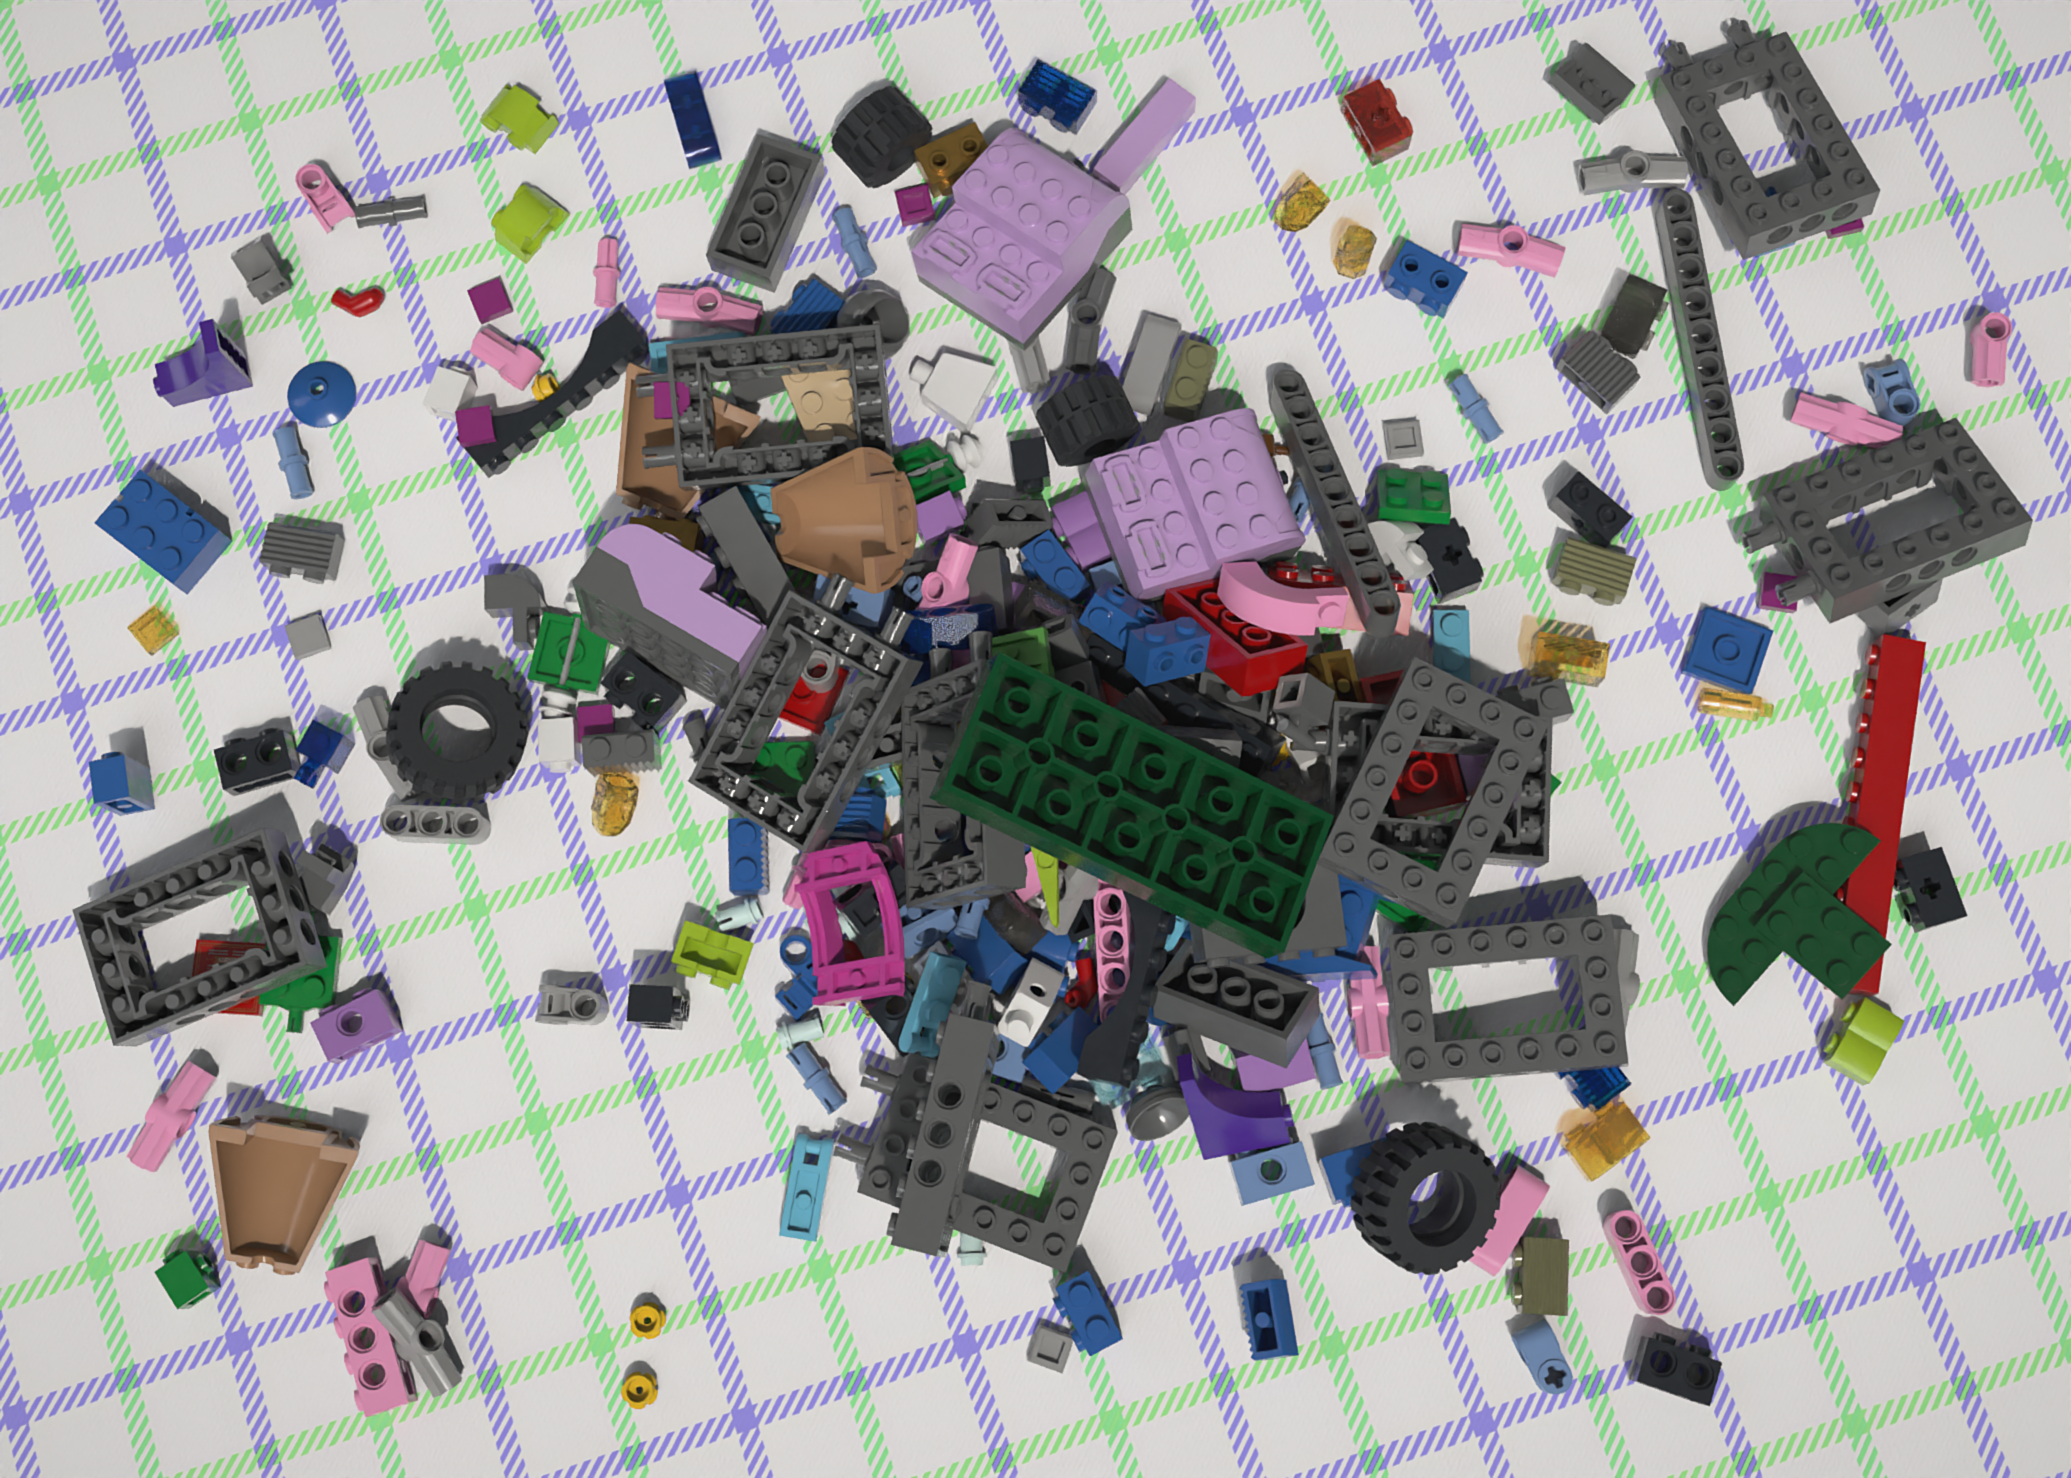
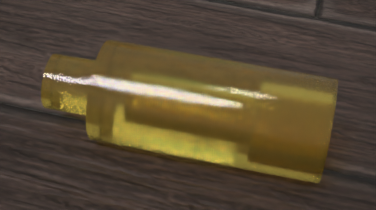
[1698,687,1774,722]

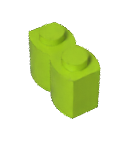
[1823,997,1905,1086]

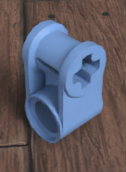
[1864,358,1921,428]
[1511,1318,1573,1395]

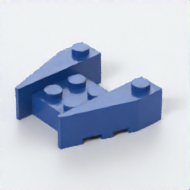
[1256,874,1398,982]

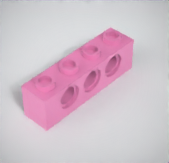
[324,1257,418,1417]

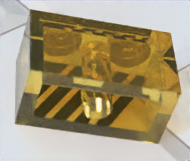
[1526,631,1610,687]

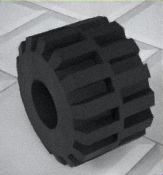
[831,86,933,189]
[1036,375,1140,467]

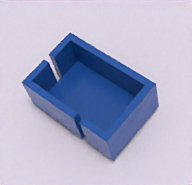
[94,470,233,595]

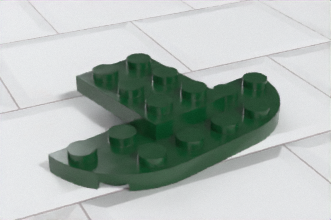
[1707,823,1892,1007]

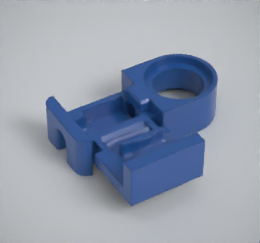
[775,935,817,1022]

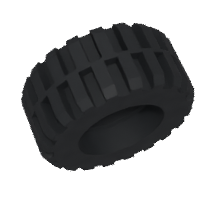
[386,661,528,805]
[1351,1121,1500,1275]

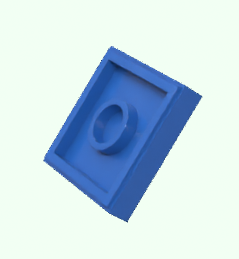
[1681,606,1774,698]

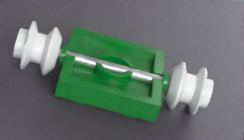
[894,435,983,505]
[527,587,611,719]

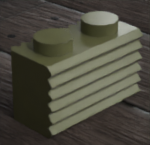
[1163,339,1218,423]
[1551,537,1637,606]
[1511,1237,1569,1316]

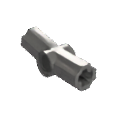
[1065,268,1117,375]

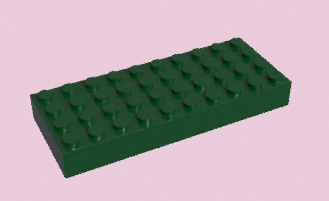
[929,652,1334,958]

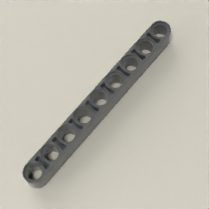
[1655,189,1744,491]
[1270,370,1401,638]

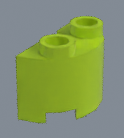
[479,84,559,155]
[491,184,570,264]
[671,920,754,990]

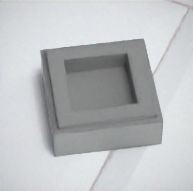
[1383,420,1424,460]
[285,614,331,660]
[1027,1325,1073,1374]

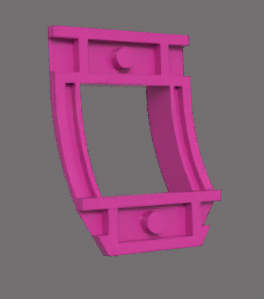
[794,841,905,1007]

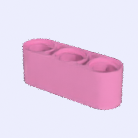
[1469,1165,1550,1277]
[1603,1210,1676,1315]

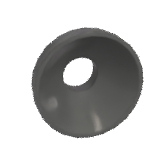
[1126,1084,1190,1141]

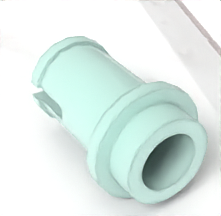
[715,897,764,934]
[776,1015,824,1051]
[957,1232,987,1266]

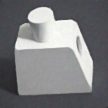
[910,353,998,435]
[996,958,1065,1047]

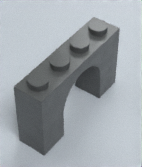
[875,546,1017,658]
[1189,864,1347,968]

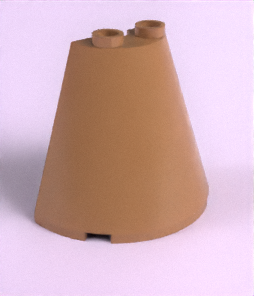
[616,363,761,521]
[770,447,918,594]
[208,1115,360,1275]

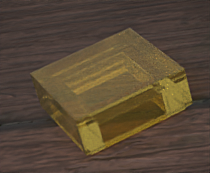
[127,605,180,656]

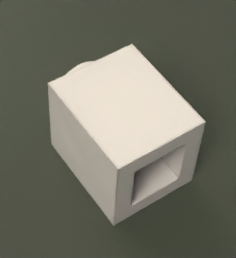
[423,366,478,423]
[538,717,581,773]

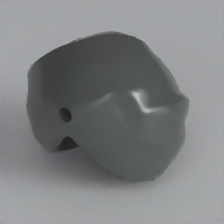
[836,289,910,361]

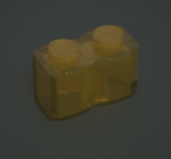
[1560,1100,1651,1182]

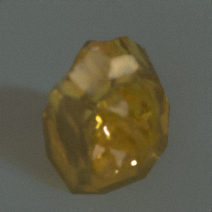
[1274,172,1331,232]
[1333,225,1377,279]
[591,772,639,837]

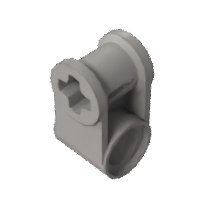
[535,985,609,1025]

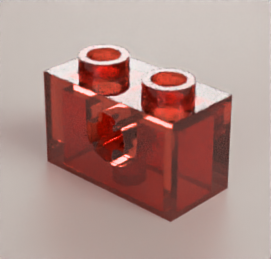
[1340,78,1413,167]

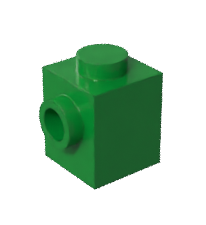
[154,1249,221,1309]

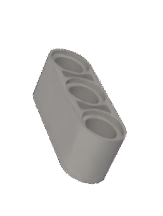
[1122,314,1182,417]
[380,805,491,845]

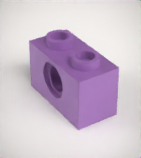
[916,491,968,547]
[310,987,403,1064]

